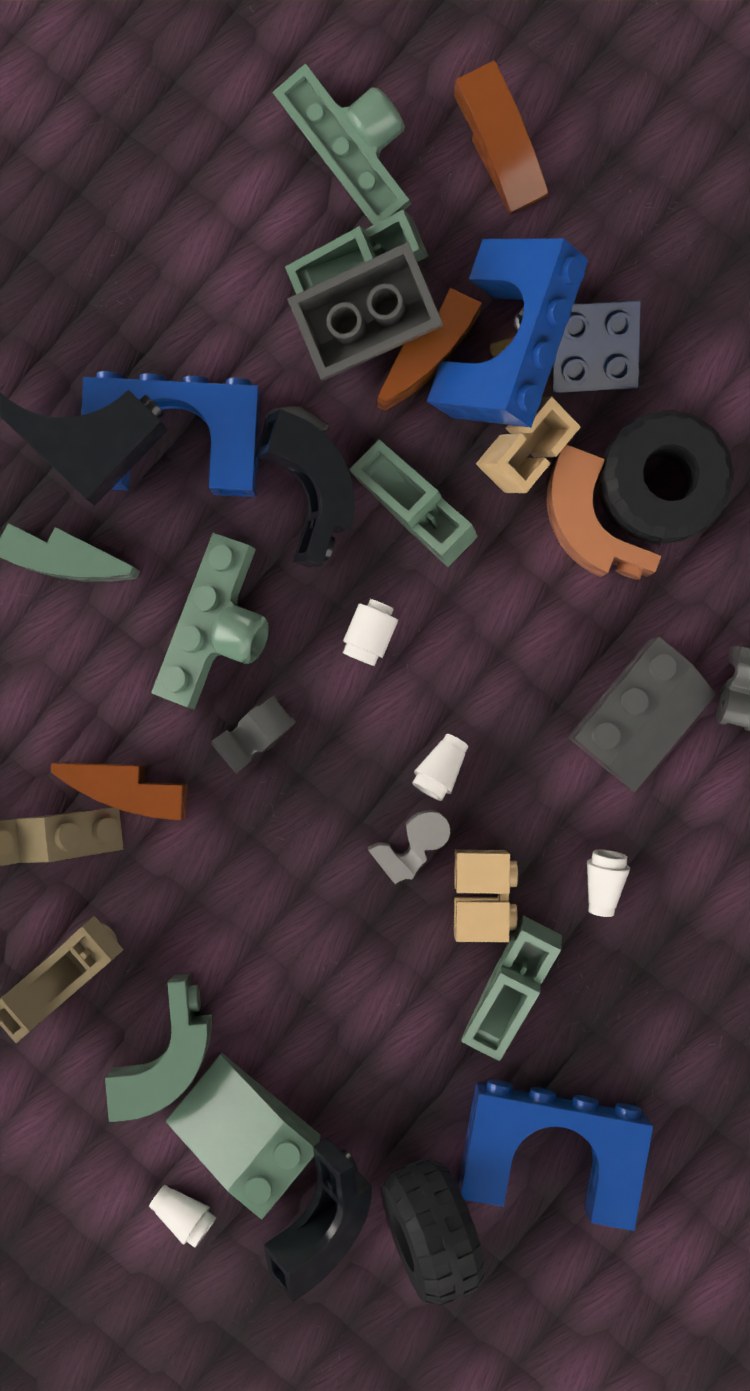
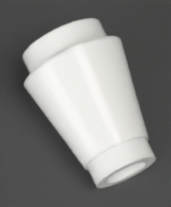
[412,734,468,801]
[587,849,630,917]
[149,1185,216,1248]

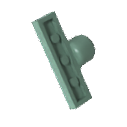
[272,63,412,225]
[151,533,269,710]

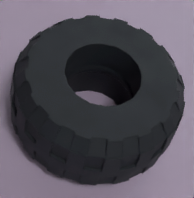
[599,410,734,544]
[381,1158,485,1306]

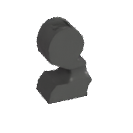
[716,646,750,732]
[212,695,297,775]

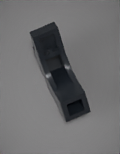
[255,409,355,568]
[264,1138,372,1302]

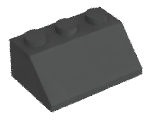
[287,242,444,381]
[567,637,716,793]

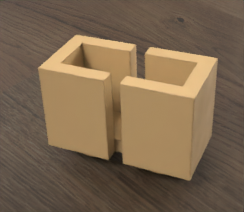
[476,396,580,493]
[454,849,518,942]

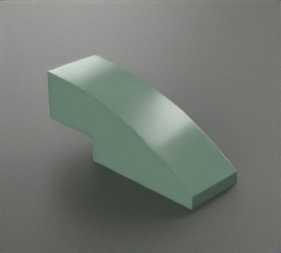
[285,209,428,294]
[349,440,478,567]
[0,523,140,582]
[461,915,562,1061]

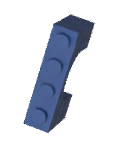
[427,238,588,427]
[81,371,261,497]
[458,1079,653,1231]

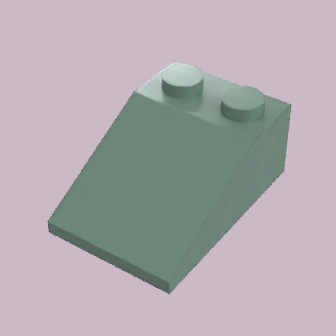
[166,1053,321,1220]

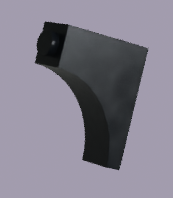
[0,390,168,506]

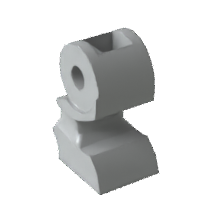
[368,810,450,884]

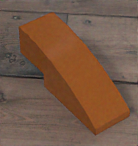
[454,60,548,215]
[377,288,482,411]
[51,762,188,821]

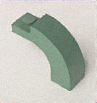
[105,973,212,1122]

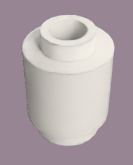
[343,599,398,666]

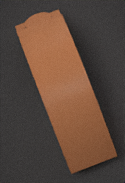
[546,444,661,580]

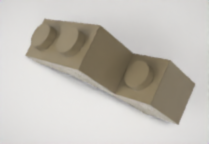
[0,807,124,866]

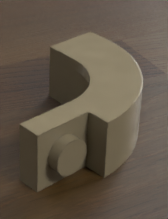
[0,916,124,1043]

